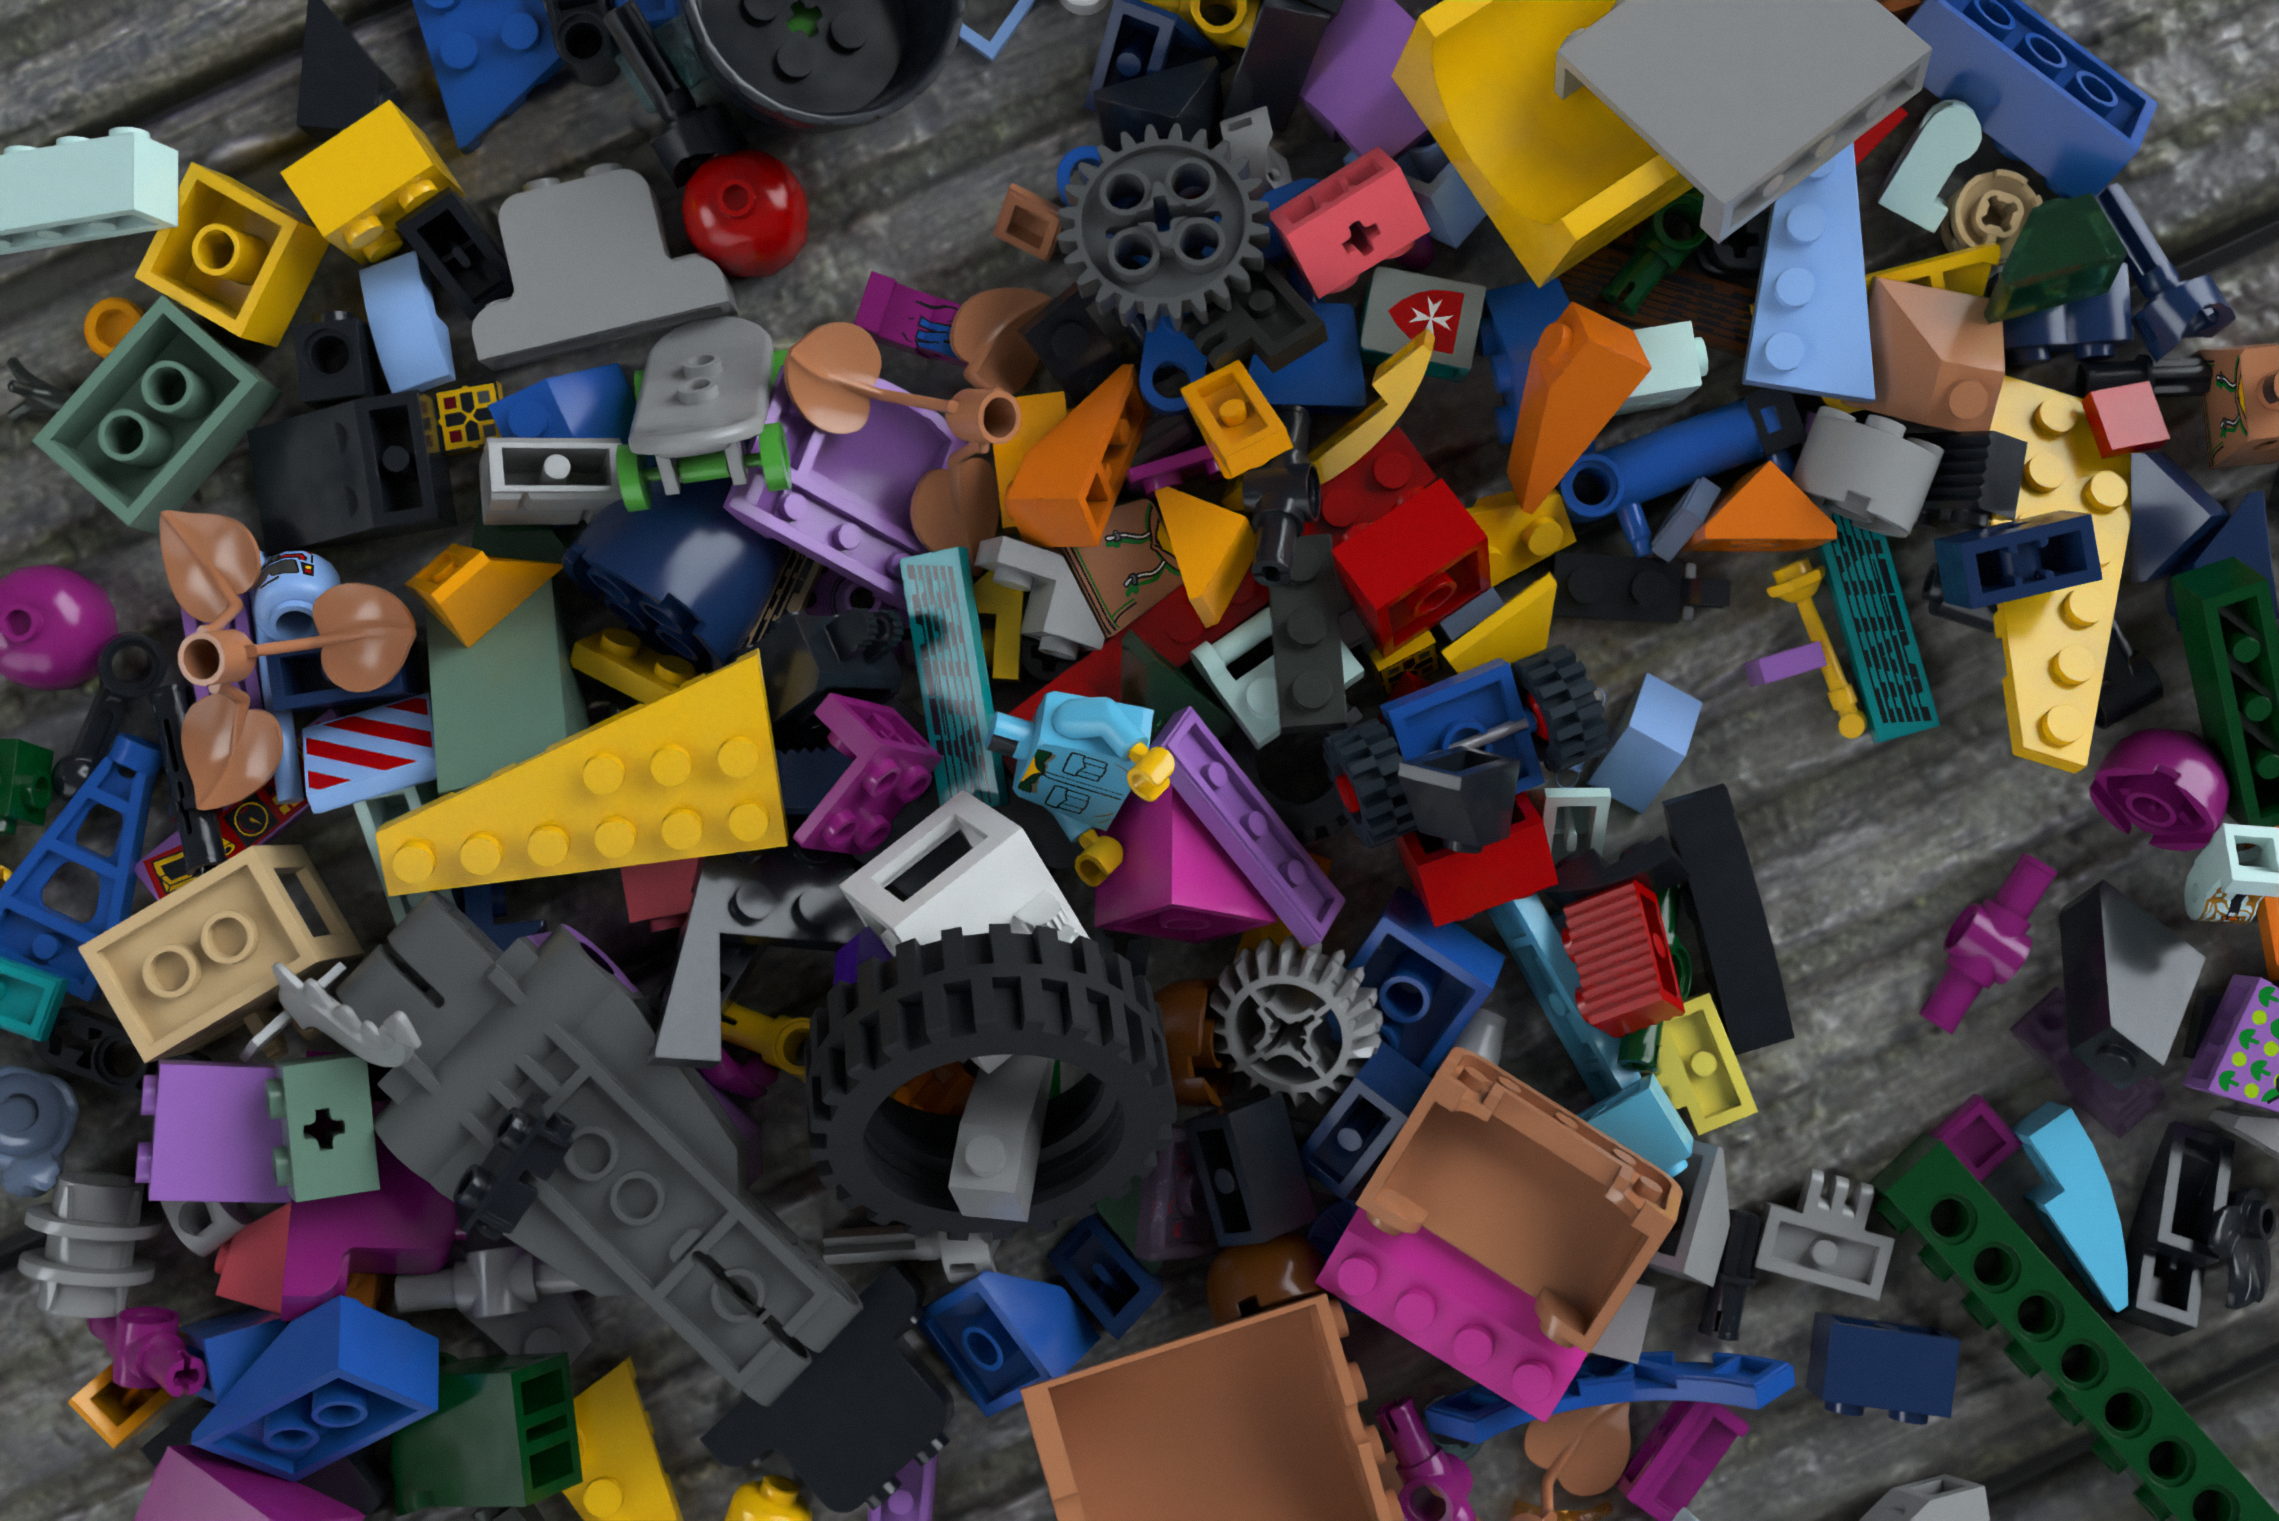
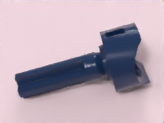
[2088,183,2236,363]

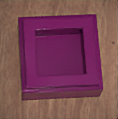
[1928,1094,2023,1182]

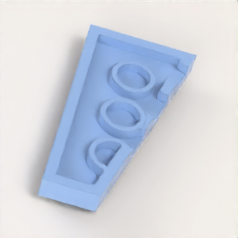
[1741,142,1875,404]

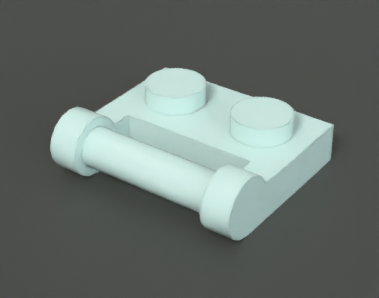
[1189,606,1364,750]

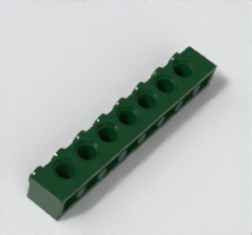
[1867,1133,2279,1521]

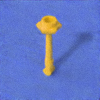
[1766,558,1868,739]

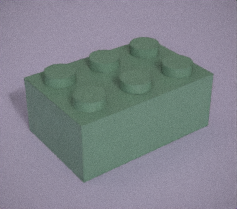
[32,295,283,535]

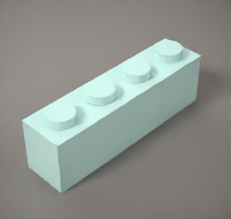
[0,127,178,255]

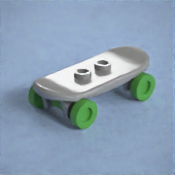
[616,316,792,512]

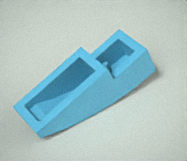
[2010,1101,2128,1313]

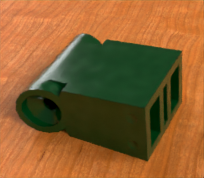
[389,1351,583,1517]

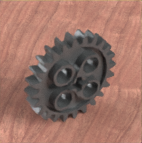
[1057,123,1271,332]

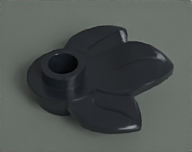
[2208,1186,2276,1309]

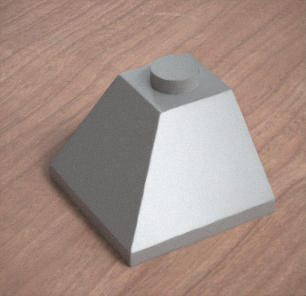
[1646,1140,1730,1287]

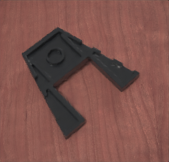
[647,816,866,1069]

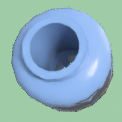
[253,551,341,641]

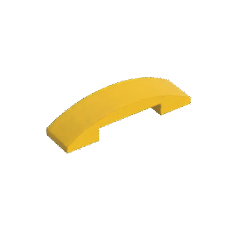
[1221,328,1435,511]

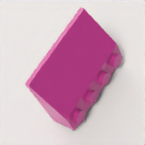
[1315,1207,1587,1424]

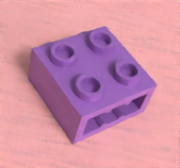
[135,1059,291,1203]

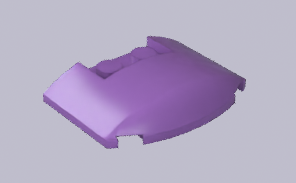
[723,365,968,612]

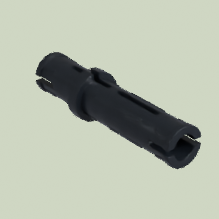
[149,684,228,877]

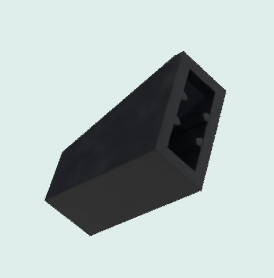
[2059,879,2206,1091]

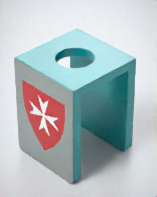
[1358,266,1486,383]

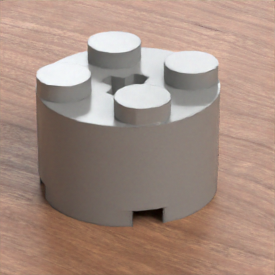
[1790,406,1944,538]

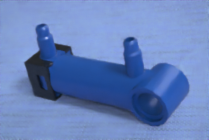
[1555,388,1807,558]

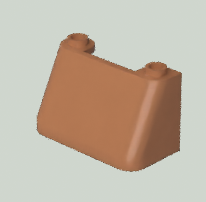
[1355,1047,1683,1354]

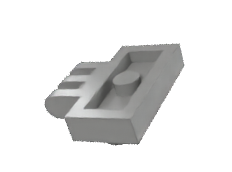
[1752,1168,1895,1301]

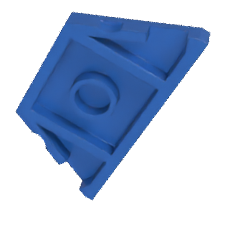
[412,0,565,155]

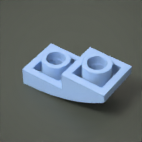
[359,250,456,394]

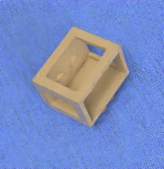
[78,844,365,1063]

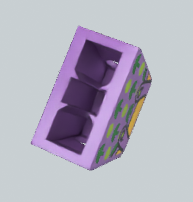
[2182,974,2279,1113]

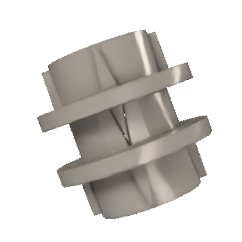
[17,1171,164,1318]

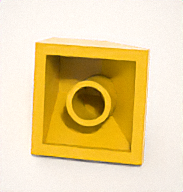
[1441,571,1557,674]

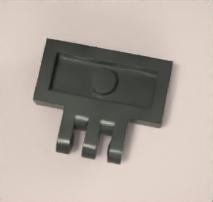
[1182,256,1328,374]

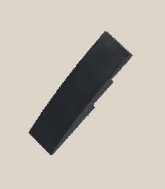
[1662,783,1795,1055]

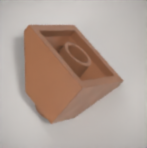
[1841,276,2005,432]

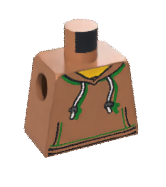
[2196,343,2279,470]
[1046,498,1184,640]

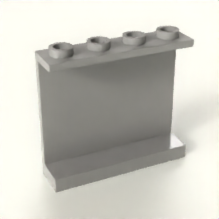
[1554,0,1932,244]

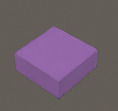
[1744,641,1827,687]

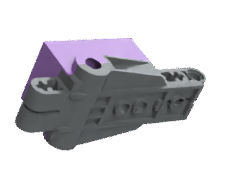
[336,891,863,1407]

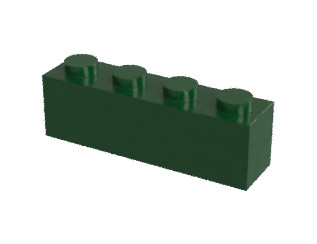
[2170,556,2279,827]

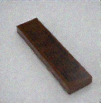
[1558,247,1757,358]

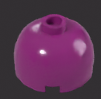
[0,564,118,692]
[2089,728,2230,852]

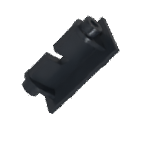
[453,1092,577,1241]

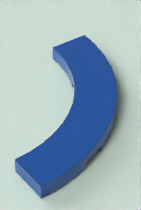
[1425,1351,1795,1445]

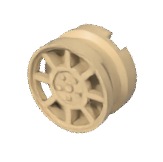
[1940,169,2044,268]

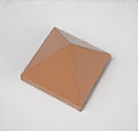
[993,183,1063,263]

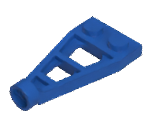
[0,732,164,1002]

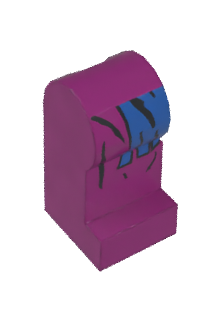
[854,271,968,367]

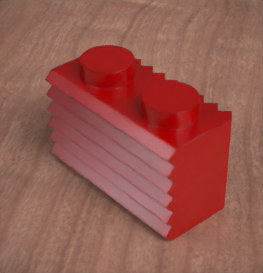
[1561,879,1685,1038]

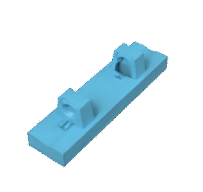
[1486,892,1642,1103]

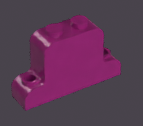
[281,1051,467,1321]

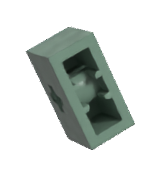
[265,1052,380,1203]

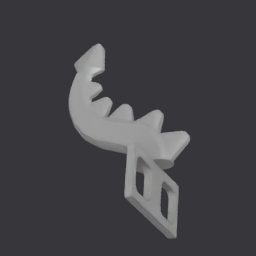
[239,961,422,1067]

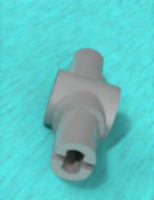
[395,1245,584,1318]

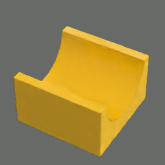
[1391,0,1695,288]

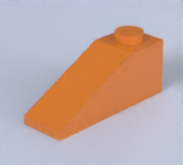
[1506,301,1652,515]
[1005,364,1152,547]

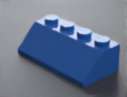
[1903,0,2158,208]

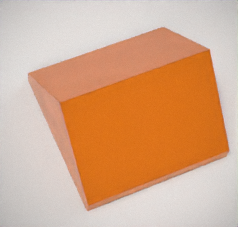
[1679,460,1837,552]

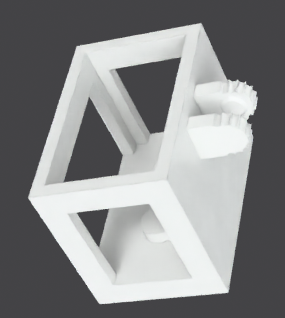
[839,790,1101,1074]

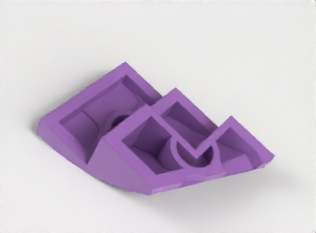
[1298,0,1430,161]

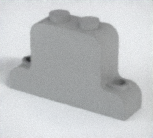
[472,163,738,371]

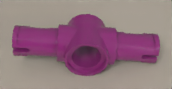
[1918,853,2058,1035]
[87,1306,207,1397]
[1374,1395,1476,1521]

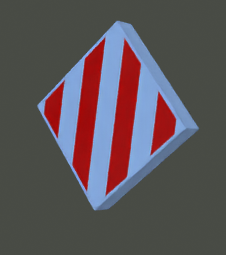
[302,693,437,814]

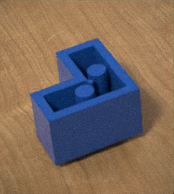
[1477,277,1595,454]

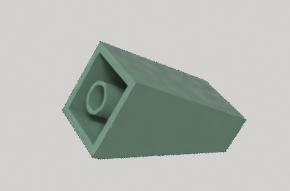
[425,574,589,797]

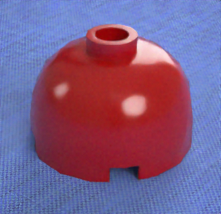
[681,148,810,278]

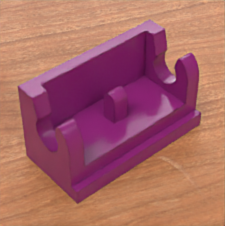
[1615,1401,1751,1521]

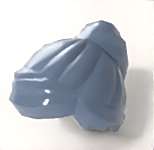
[0,1064,79,1198]

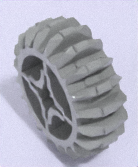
[1209,934,1383,1108]

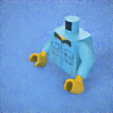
[985,691,1175,887]

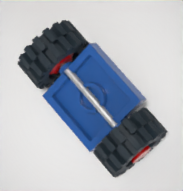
[1322,644,1609,849]

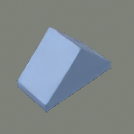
[1585,672,1703,814]

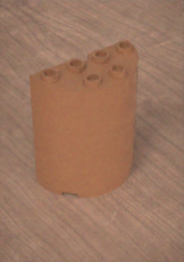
[1020,1292,1404,1521]

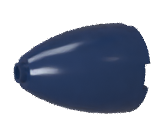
[561,437,789,673]

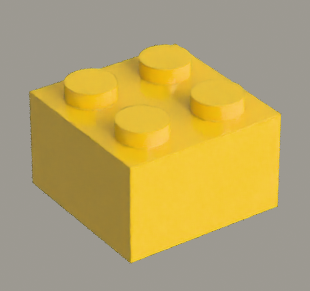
[280,99,466,265]
[134,162,330,348]

